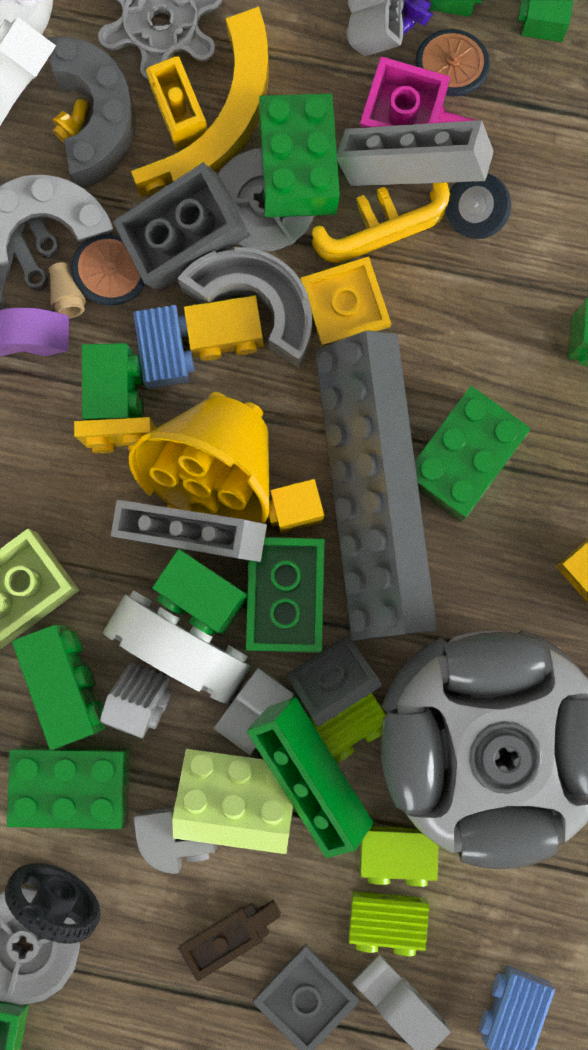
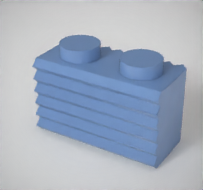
[133,305,195,389]
[479,965,555,1050]

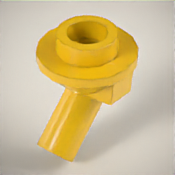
[52,99,89,144]

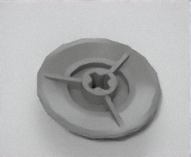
[218,148,314,252]
[0,888,80,1005]

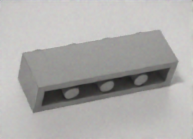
[337,120,494,186]
[111,500,267,562]

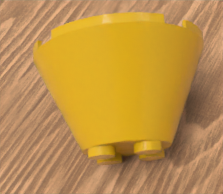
[129,392,269,524]

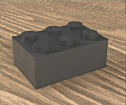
[113,162,251,291]

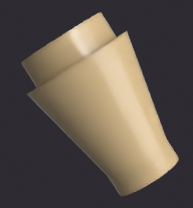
[49,262,86,319]

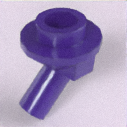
[402,0,433,35]

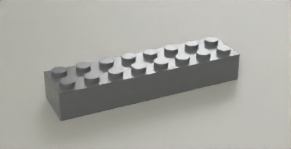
[315,330,437,641]

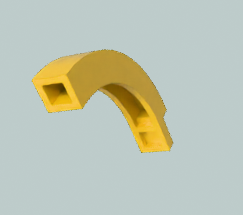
[131,6,269,197]

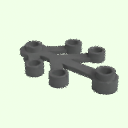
[0,217,60,310]

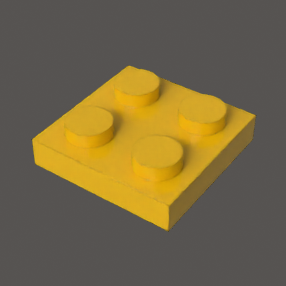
[300,256,391,347]
[74,417,157,453]

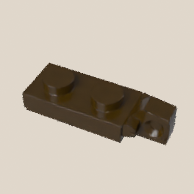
[178,899,281,982]

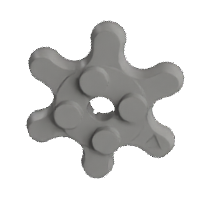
[98,0,222,80]

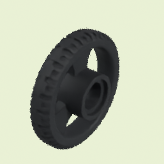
[5,863,101,944]

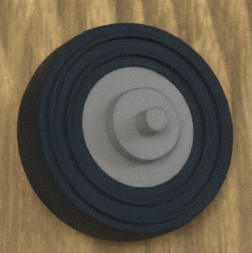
[446,173,511,239]

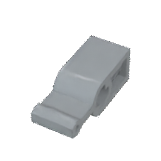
[352,953,451,1050]

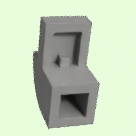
[134,807,217,874]

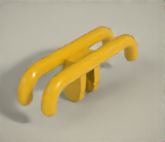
[312,182,450,263]

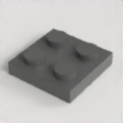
[287,635,382,727]
[252,943,360,1050]

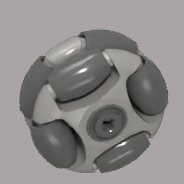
[381,630,588,869]

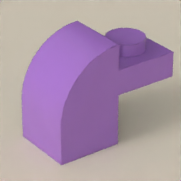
[0,308,69,357]

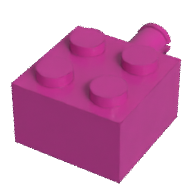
[360,56,475,128]

